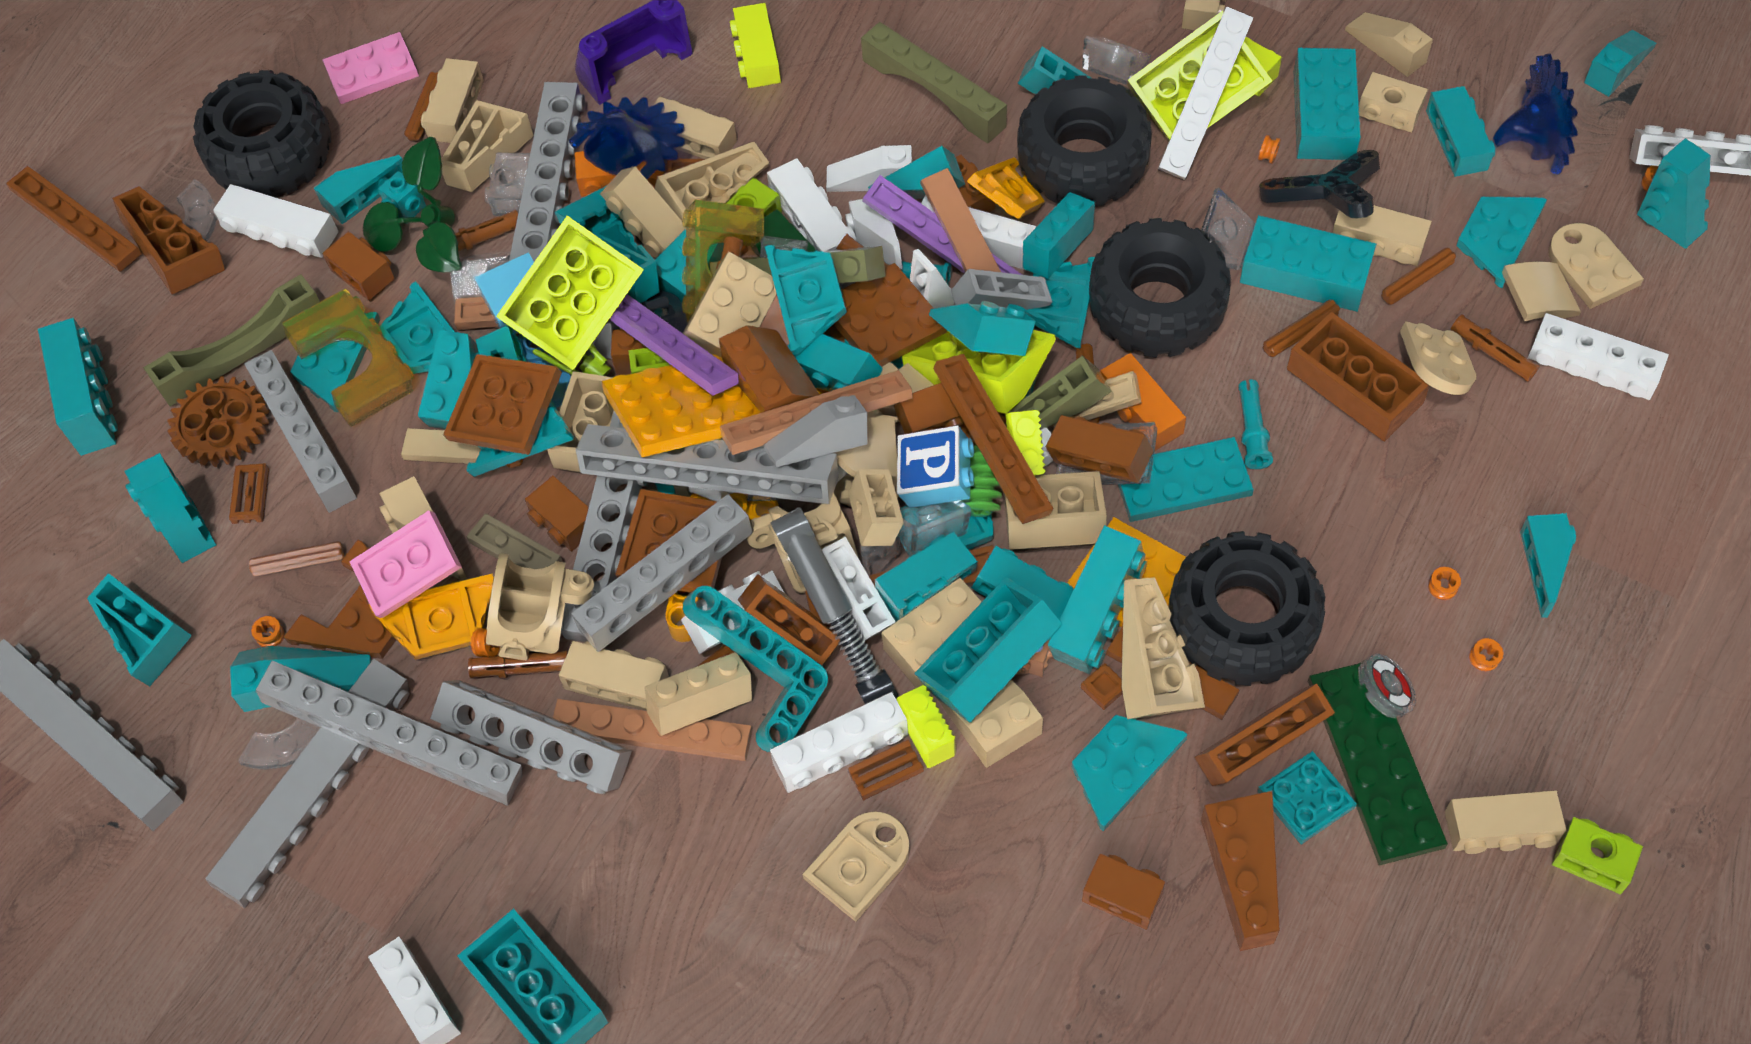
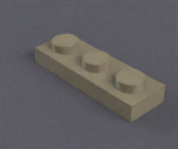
[466,513,563,569]

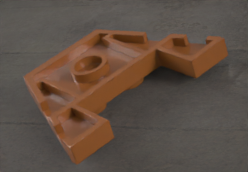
[284,540,396,659]

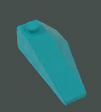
[230,646,372,712]

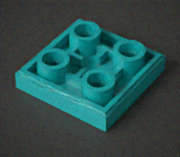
[1257,751,1357,845]

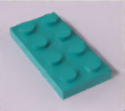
[1116,437,1254,522]

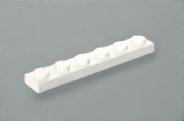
[1158,7,1253,180]

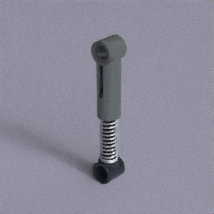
[770,507,899,704]

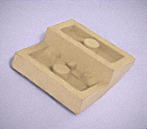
[1502,262,1581,321]

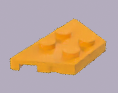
[967,157,1045,219]
[369,573,494,660]

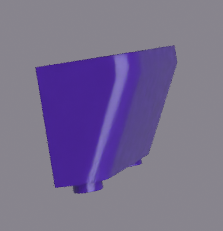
[575,0,693,105]

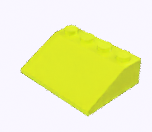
[1127,11,1272,140]
[496,216,644,370]
[902,330,1056,414]

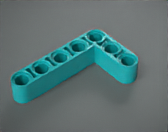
[683,585,828,752]

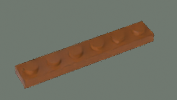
[6,166,142,272]
[933,354,1054,524]

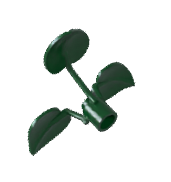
[363,137,462,272]

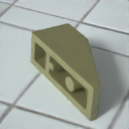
[1008,355,1112,430]

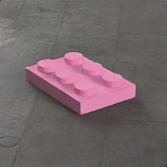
[322,32,419,104]
[350,511,462,618]

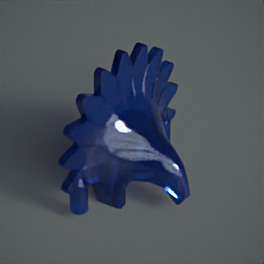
[1492,53,1578,174]
[569,97,685,179]

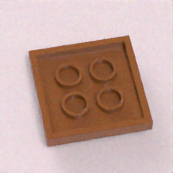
[833,263,947,367]
[443,354,562,455]
[616,489,722,593]

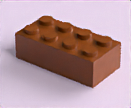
[1287,312,1430,442]

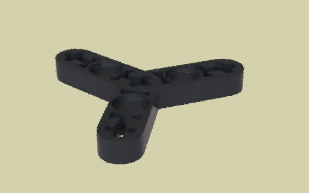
[1259,150,1380,218]

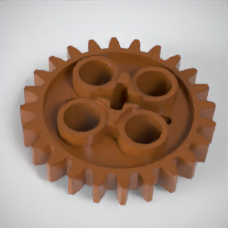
[167,376,270,467]

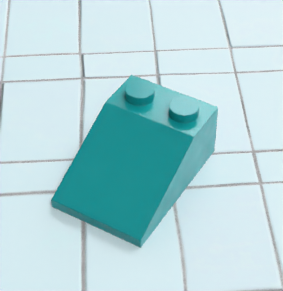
[929,301,1036,356]

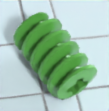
[959,446,1002,517]

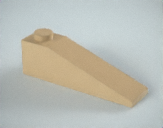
[655,142,769,224]
[1122,577,1205,719]

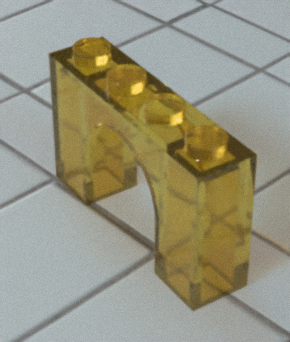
[682,200,764,323]
[282,288,414,427]

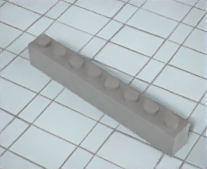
[0,639,183,831]
[205,659,409,908]

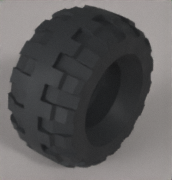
[193,70,331,198]
[1017,75,1152,207]
[1089,218,1231,358]
[1169,531,1326,686]

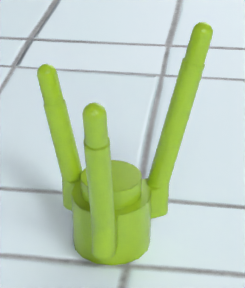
[533,343,611,376]

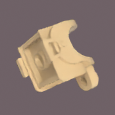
[834,409,899,507]
[747,492,859,593]
[486,553,594,660]

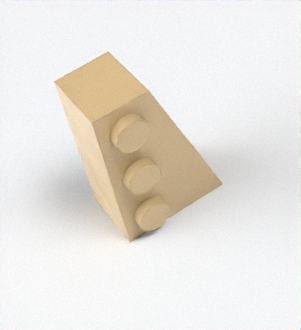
[441,100,534,192]

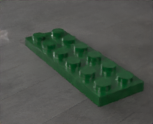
[1308,660,1448,866]

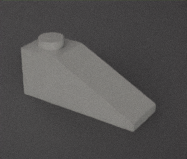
[951,269,1052,310]
[764,395,867,467]

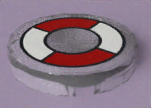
[1358,654,1416,718]

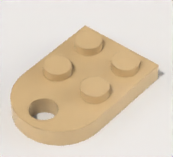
[1549,223,1644,309]
[1400,321,1476,395]
[803,812,909,922]

